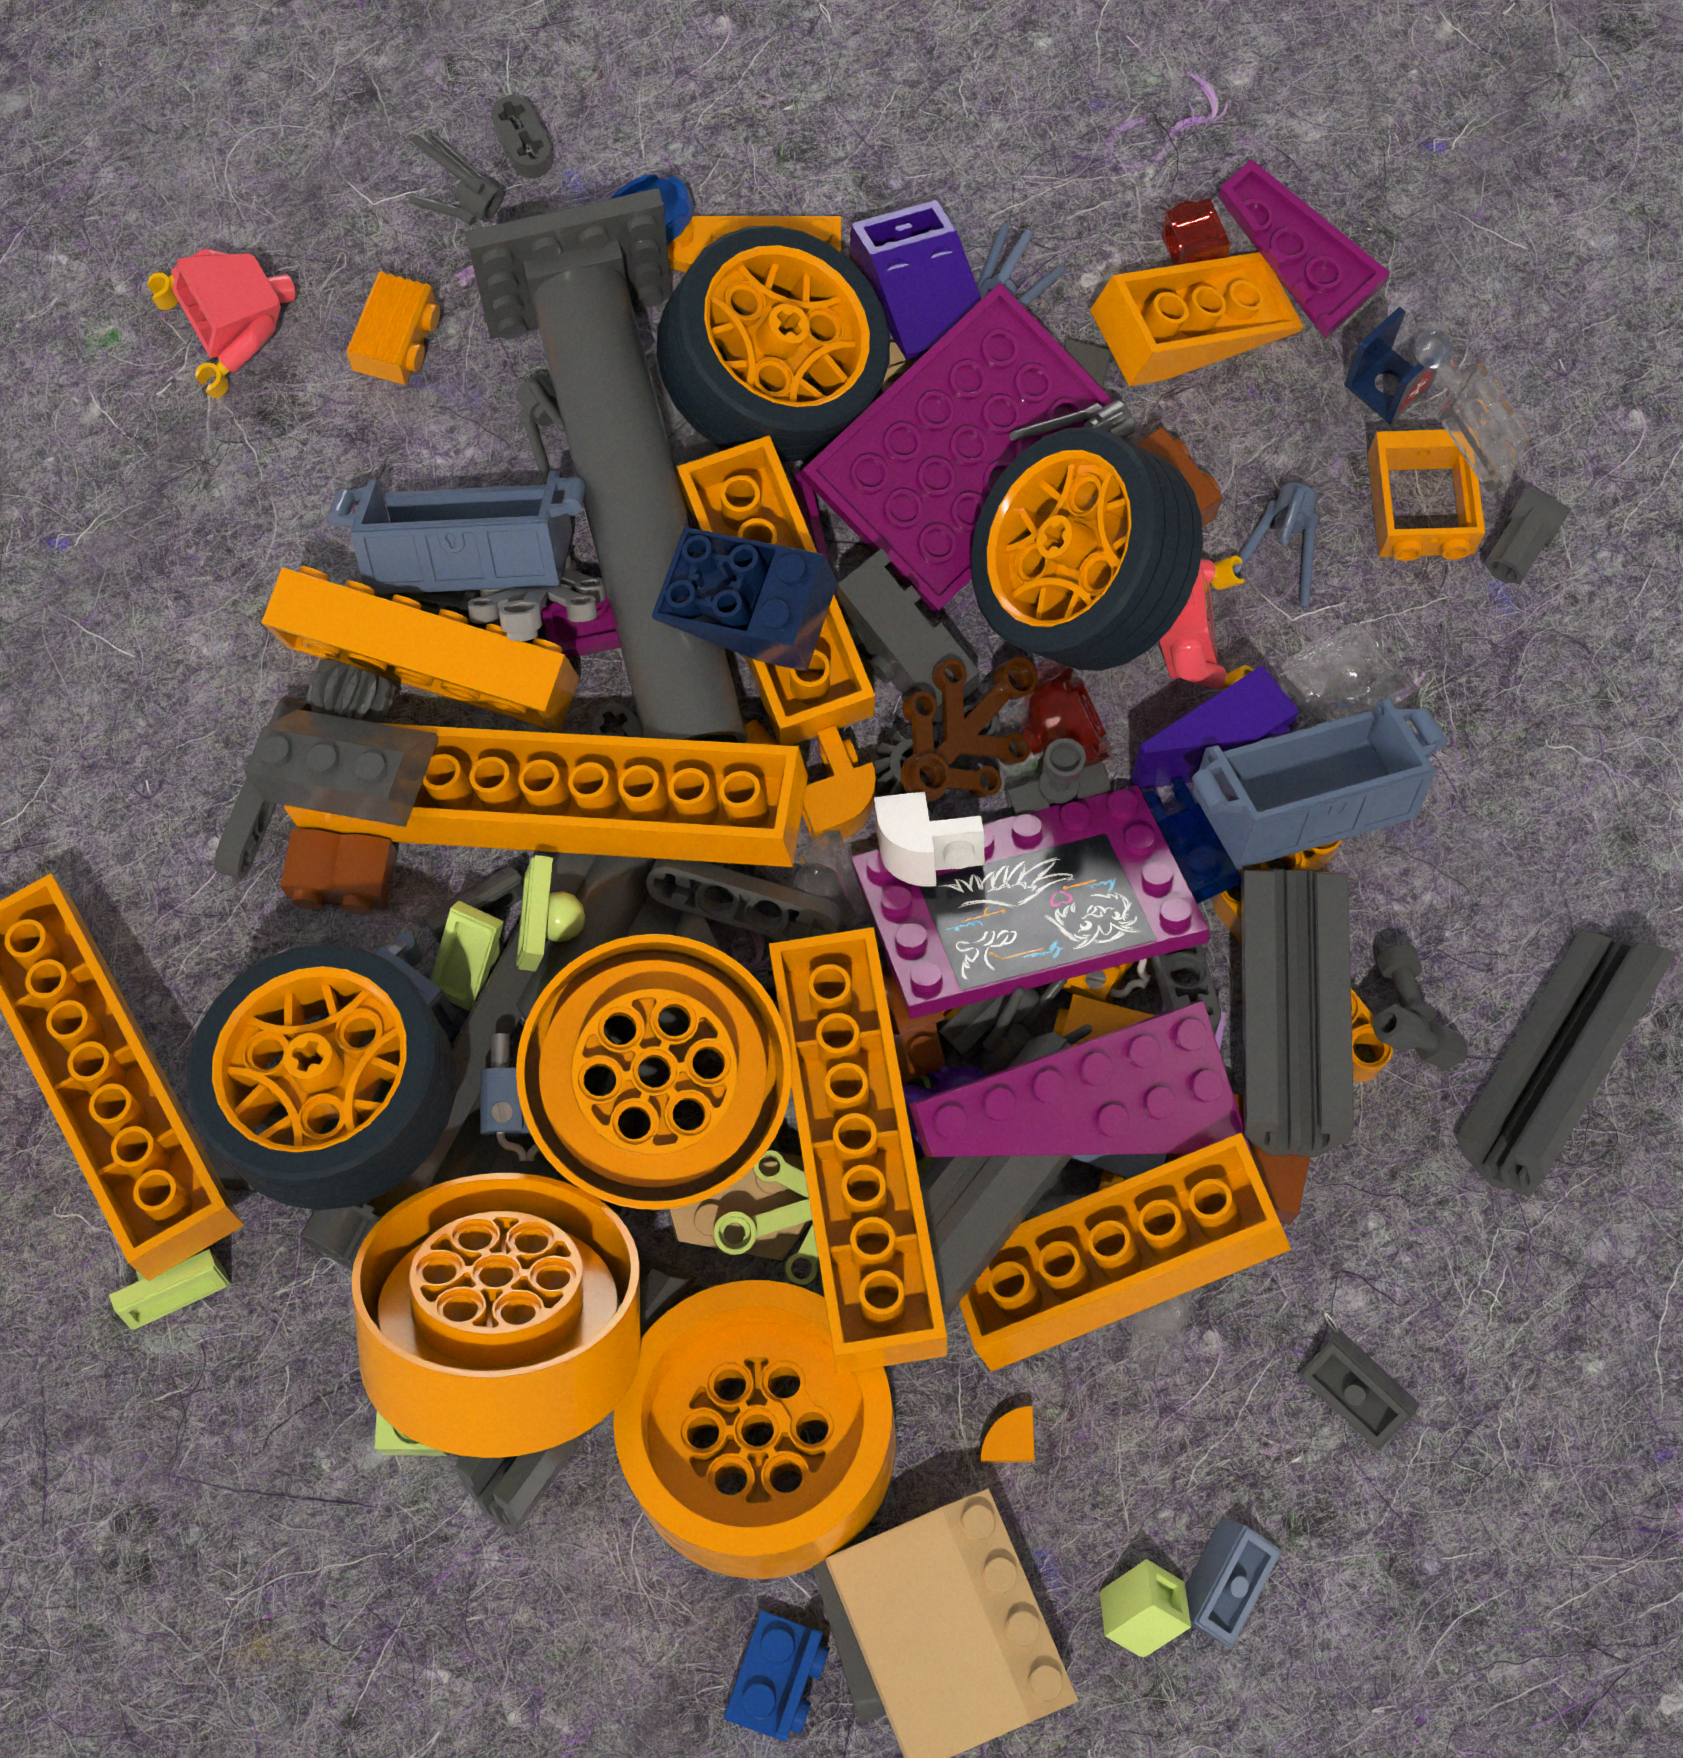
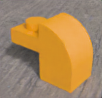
[802,725,876,850]

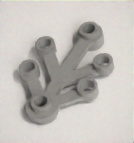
[467,551,607,641]

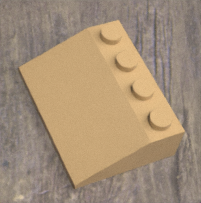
[825,1488,1079,1758]

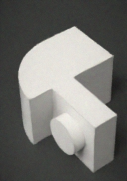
[874,792,985,887]

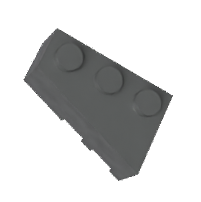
[837,548,980,726]

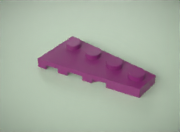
[1218,159,1390,339]

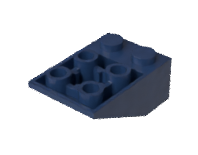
[652,527,838,672]

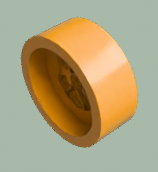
[516,934,792,1210]
[351,1173,641,1458]
[613,1280,896,1579]

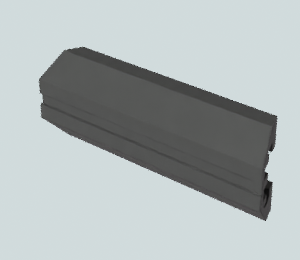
[1241,868,1354,1157]
[1457,931,1677,1197]
[919,1032,1073,1315]
[454,1253,697,1537]

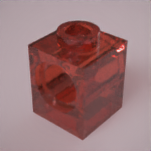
[1161,198,1231,265]

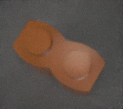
[280,829,397,915]

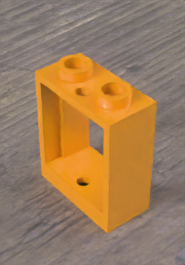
[1367,429,1485,561]

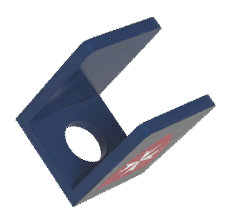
[1344,307,1448,425]

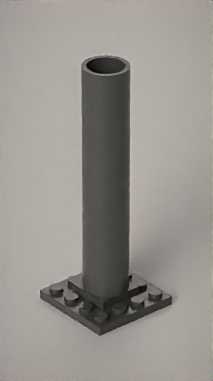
[465,188,748,743]

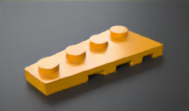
[667,216,841,272]

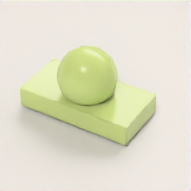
[516,855,585,972]
[430,900,504,1012]
[109,1249,230,1330]

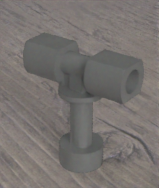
[1005,738,1111,816]
[1373,944,1467,1070]

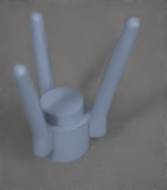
[977,223,1065,308]
[1233,483,1320,607]

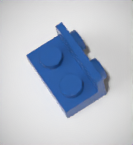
[723,1610,830,1743]

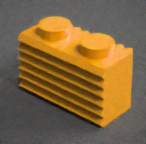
[346,271,440,385]

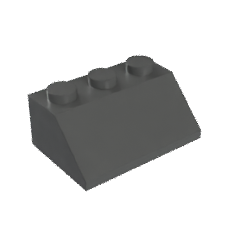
[245,709,438,827]

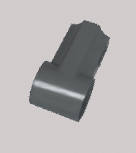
[1484,485,1571,585]
[936,988,1040,1062]

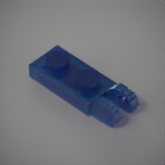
[1143,777,1241,904]

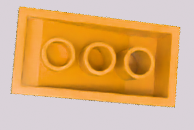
[1090,252,1304,387]

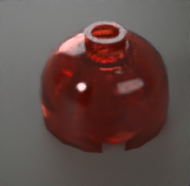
[1022,668,1112,768]

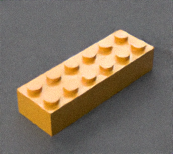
[677,435,875,746]
[261,566,580,733]
[959,1133,1292,1372]

